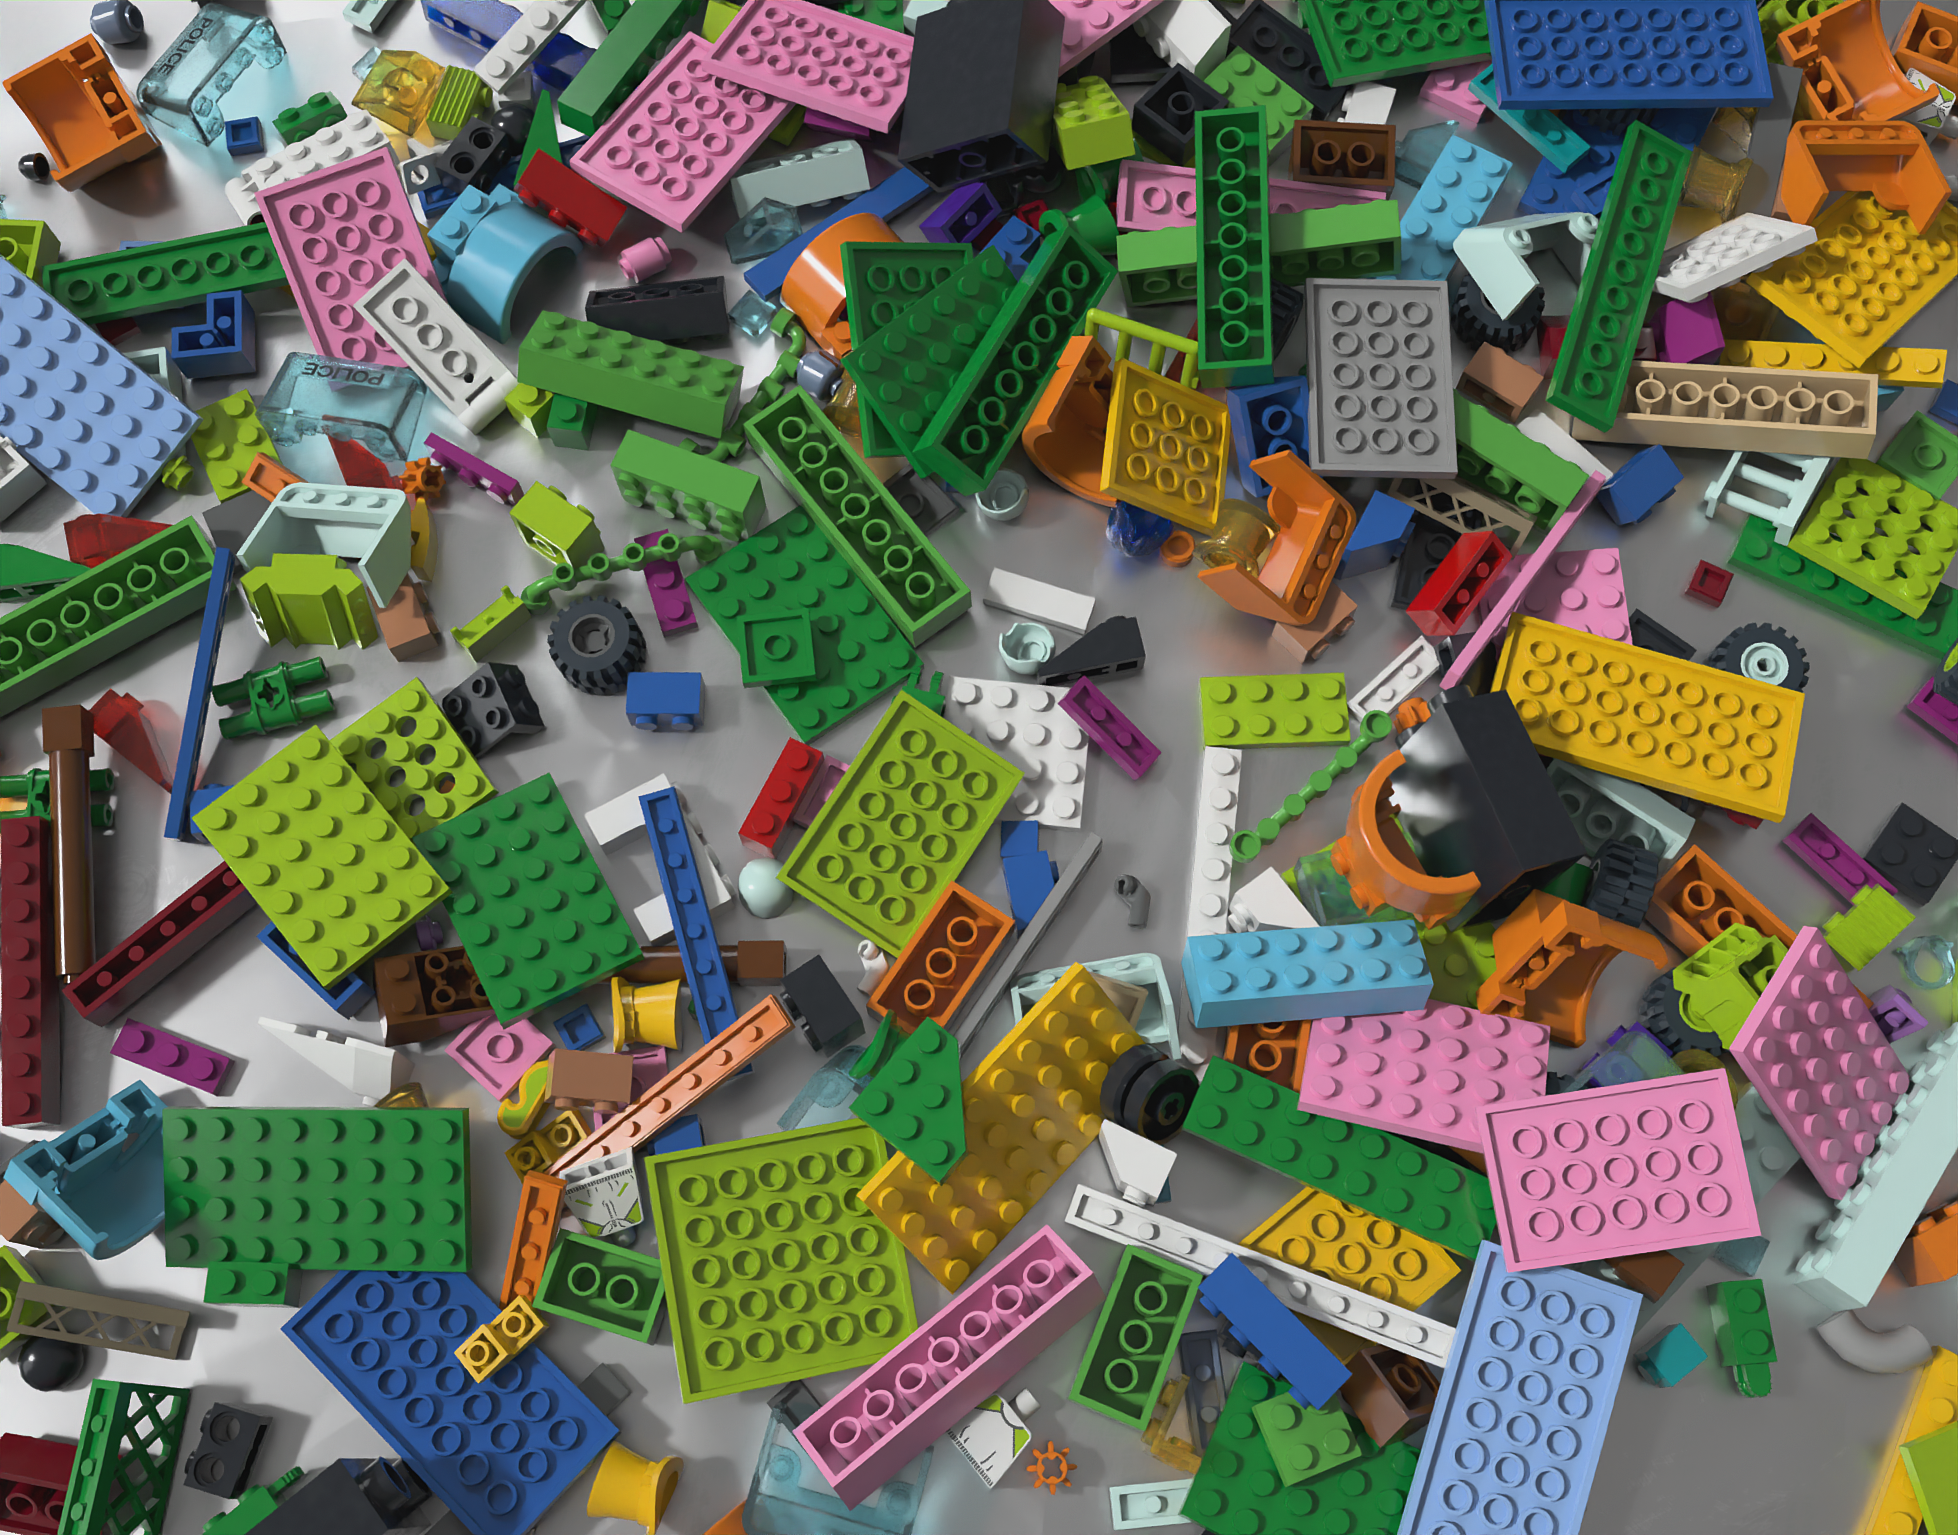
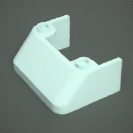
[1453,212,1599,321]
[236,482,411,608]
[1010,953,1181,1060]

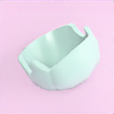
[975,469,1029,521]
[999,622,1056,674]
[738,857,794,918]

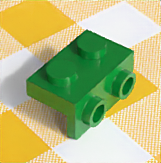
[272,91,348,145]

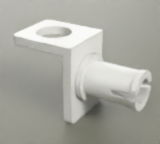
[400,138,452,195]

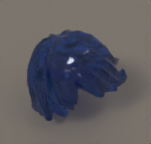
[1106,501,1174,557]

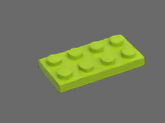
[1199,672,1351,750]

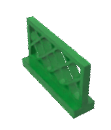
[57,1379,190,1535]

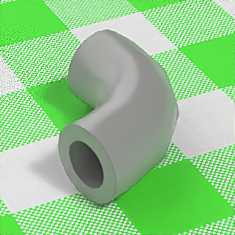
[1816,1309,1933,1374]

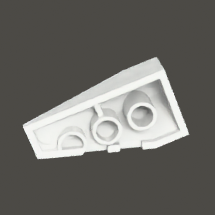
[258,1017,415,1107]

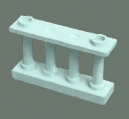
[1704,450,1835,546]

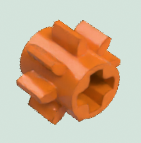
[399,457,446,502]
[1393,697,1431,734]
[1026,1441,1077,1495]

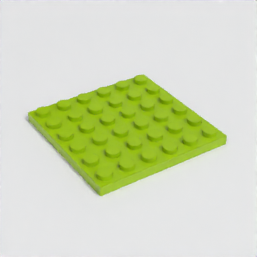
[644,1118,918,1404]

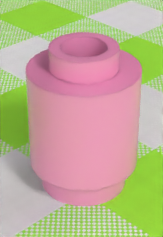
[618,237,672,283]

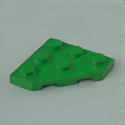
[849,1016,968,1186]

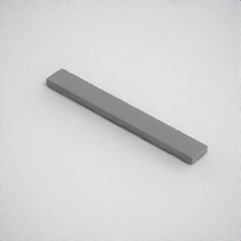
[953,832,1103,1058]

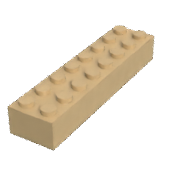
[1572,360,1878,459]

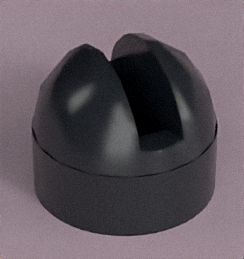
[18,153,50,181]

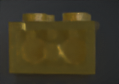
[1140,1374,1202,1475]

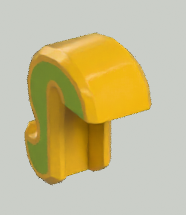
[497,1060,592,1140]

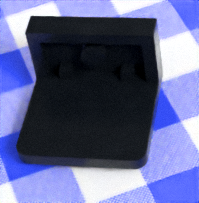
[442,662,545,759]

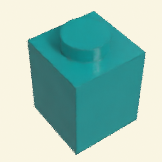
[1633,1323,1708,1388]

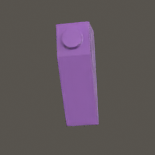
[1869,984,1929,1044]

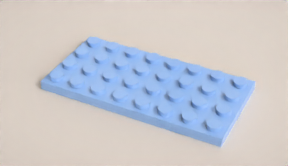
[0,254,204,529]
[1397,1240,1643,1535]

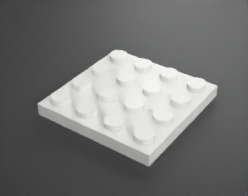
[1652,212,1818,303]
[944,676,1089,832]

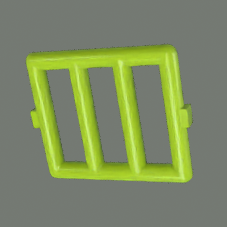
[1081,308,1200,389]

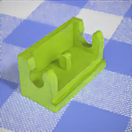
[450,585,532,663]

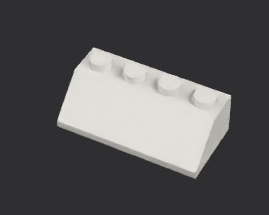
[1133,0,1231,81]

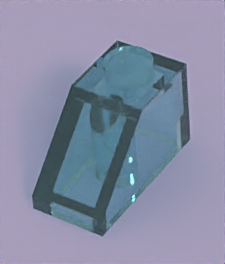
[1395,120,1460,190]
[723,197,803,265]

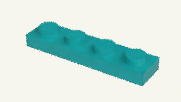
[1468,64,1591,174]

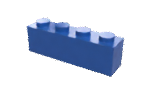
[1198,1253,1352,1410]

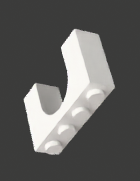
[584,773,737,946]

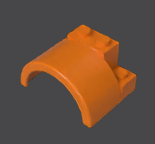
[1775,0,1940,121]
[2,33,162,192]
[780,213,904,360]
[1022,336,1127,508]
[1330,749,1481,930]
[1476,889,1668,1048]

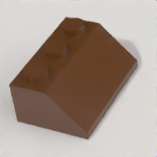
[1288,120,1396,201]

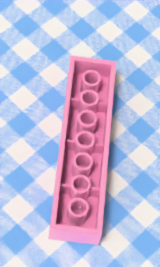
[792,1225,1106,1511]

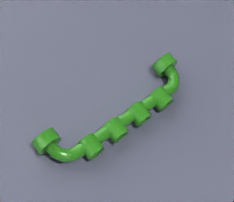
[678,307,806,462]
[521,533,723,615]
[1229,710,1392,863]

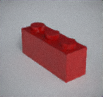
[513,148,628,247]
[1406,531,1513,636]
[738,737,825,859]

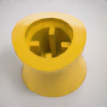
[611,977,682,1053]
[587,1440,684,1535]

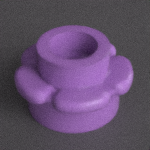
[415,915,443,951]

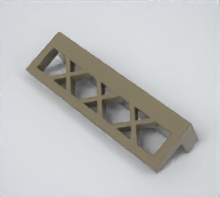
[1387,475,1538,560]
[6,1281,190,1360]

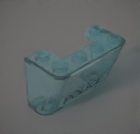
[136,2,287,147]
[255,352,427,462]

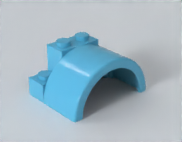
[427,184,583,344]
[3,1080,168,1260]

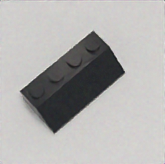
[585,276,730,344]

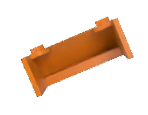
[1781,120,1952,234]
[1197,450,1356,626]

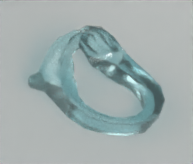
[1896,935,1955,990]

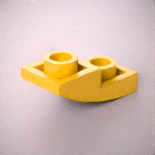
[410,498,438,582]
[504,1110,592,1184]
[454,1295,550,1384]

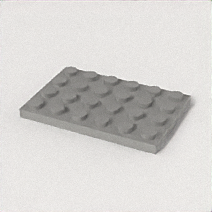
[1304,278,1458,479]

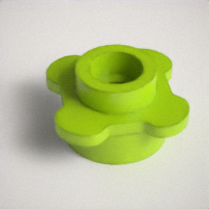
[162,455,195,491]

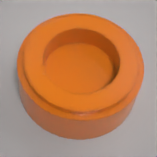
[1159,530,1196,568]

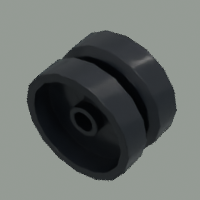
[1100,1044,1199,1145]

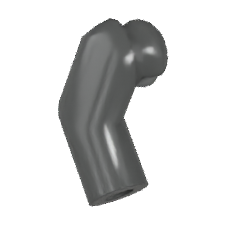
[1114,874,1151,929]

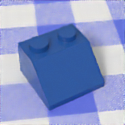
[1334,490,1416,580]

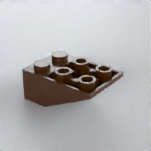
[372,946,495,1047]

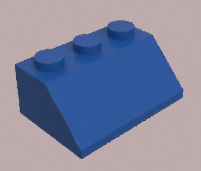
[1225,376,1323,498]

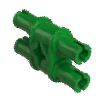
[212,656,335,740]
[0,768,115,834]

